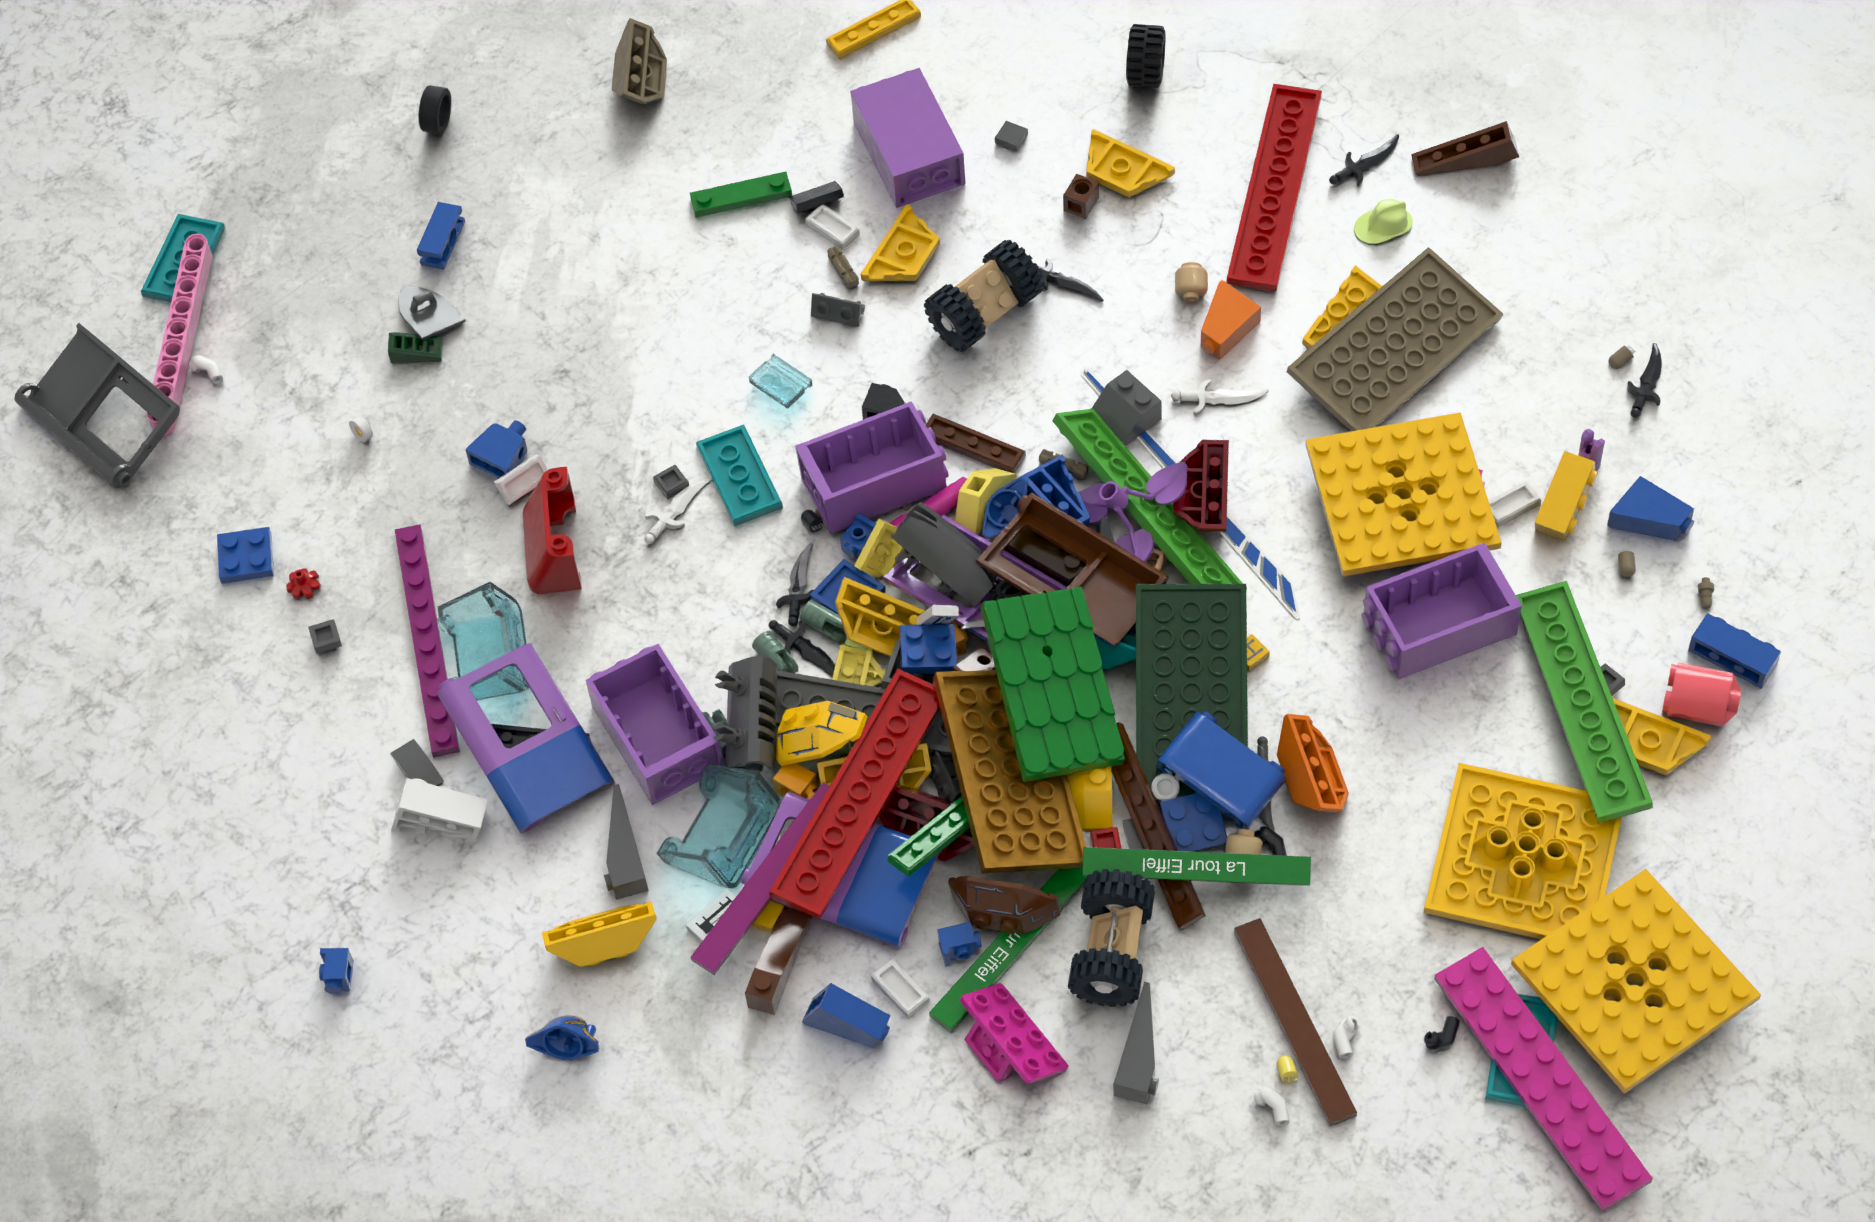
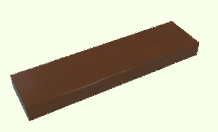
[925,414,1026,473]

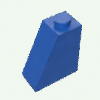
[1607,476,1695,541]
[802,983,891,1047]

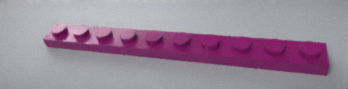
[394,524,460,758]

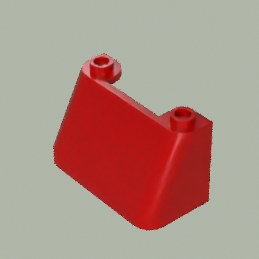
[523,466,582,594]

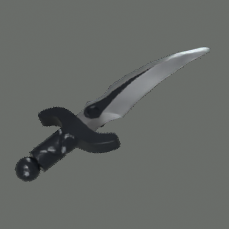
[776,543,814,627]

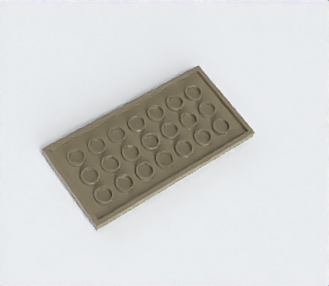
[1286,247,1503,431]

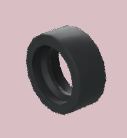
[418,85,452,134]

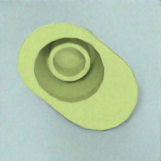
[1354,199,1413,244]

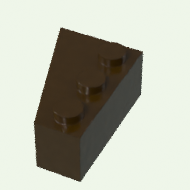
[1004,528,1086,587]

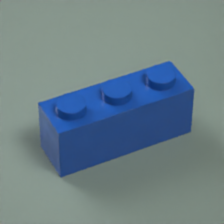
[1688,613,1781,689]

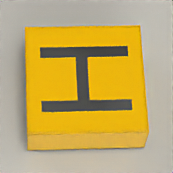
[1247,634,1270,671]

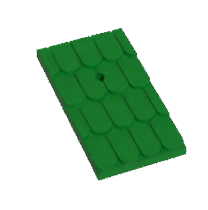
[981,587,1125,782]

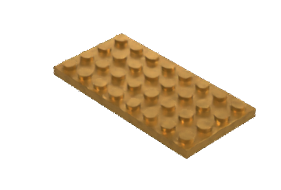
[933,670,1086,874]

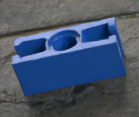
[417,202,465,270]

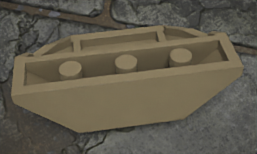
[612,18,667,105]

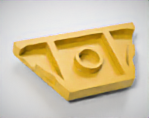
[1086,129,1175,198]
[860,204,940,281]
[1613,698,1711,776]

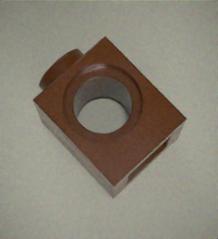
[1063,174,1099,219]

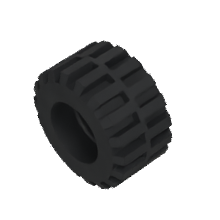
[1126,24,1166,88]

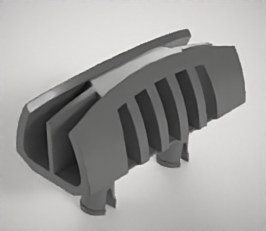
[891,502,997,607]
[713,656,777,776]

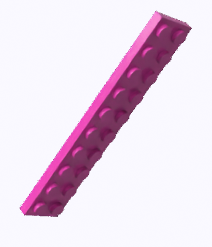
[1434,947,1653,1212]

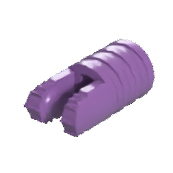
[1578,429,1605,471]

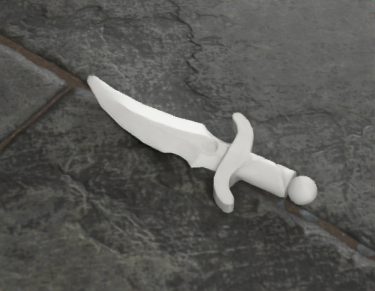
[1171,379,1269,414]
[644,478,711,544]

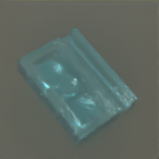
[749,353,813,409]

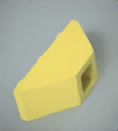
[955,468,1017,535]

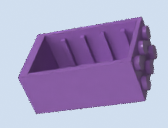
[850,67,966,208]
[795,401,949,534]
[1361,542,1522,679]
[585,644,725,805]

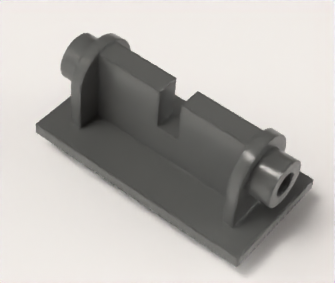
[811,292,865,327]
[928,751,962,802]

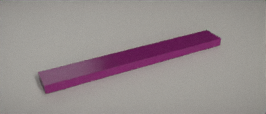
[690,782,830,975]

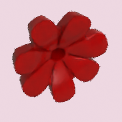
[286,568,321,599]

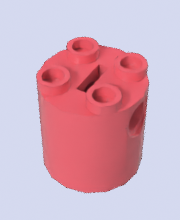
[1662,663,1741,727]

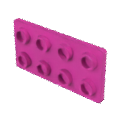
[960,983,1069,1084]

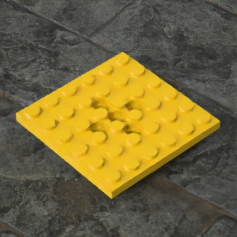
[1305,412,1502,577]
[1423,763,1622,939]
[1511,869,1761,1094]

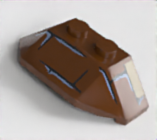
[948,876,1061,935]

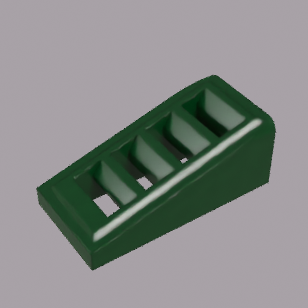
[388,332,443,363]

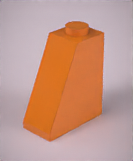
[1201,280,1261,359]

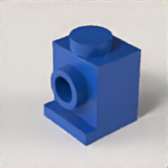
[840,513,876,559]
[937,922,982,967]
[319,948,354,994]

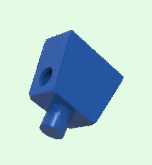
[465,420,527,479]

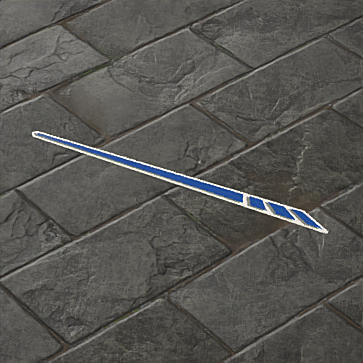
[1081,368,1300,620]

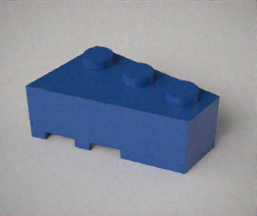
[1021,454,1090,527]

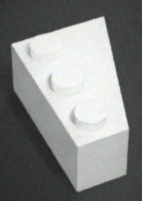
[391,778,487,840]

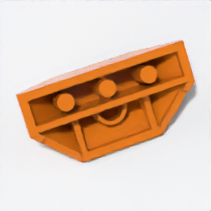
[1277,714,1349,813]

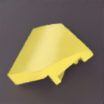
[854,519,904,578]
[832,644,885,687]

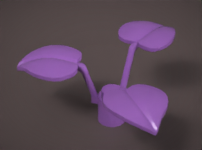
[1079,462,1187,562]

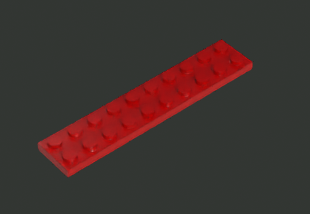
[1226,83,1322,292]
[769,669,940,920]

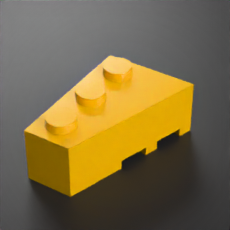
[1534,450,1598,541]

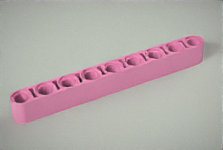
[147,234,212,436]

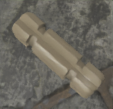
[827,246,859,289]
[1039,449,1088,480]

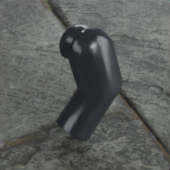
[1254,826,1287,856]
[1424,1016,1460,1051]

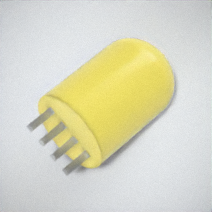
[1276,1055,1298,1083]

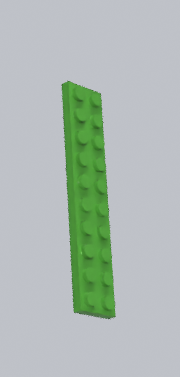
[1052,408,1248,590]
[1516,580,1653,823]

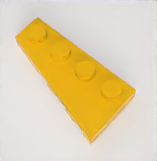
[1302,265,1382,349]

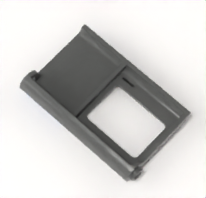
[14,323,180,488]

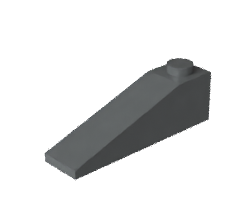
[604,784,649,900]
[1113,982,1159,1104]

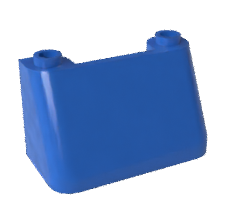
[1156,711,1286,830]

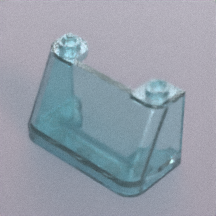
[438,582,529,700]
[656,764,781,889]

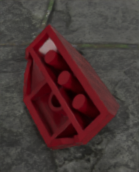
[1173,439,1229,532]
[879,785,975,862]

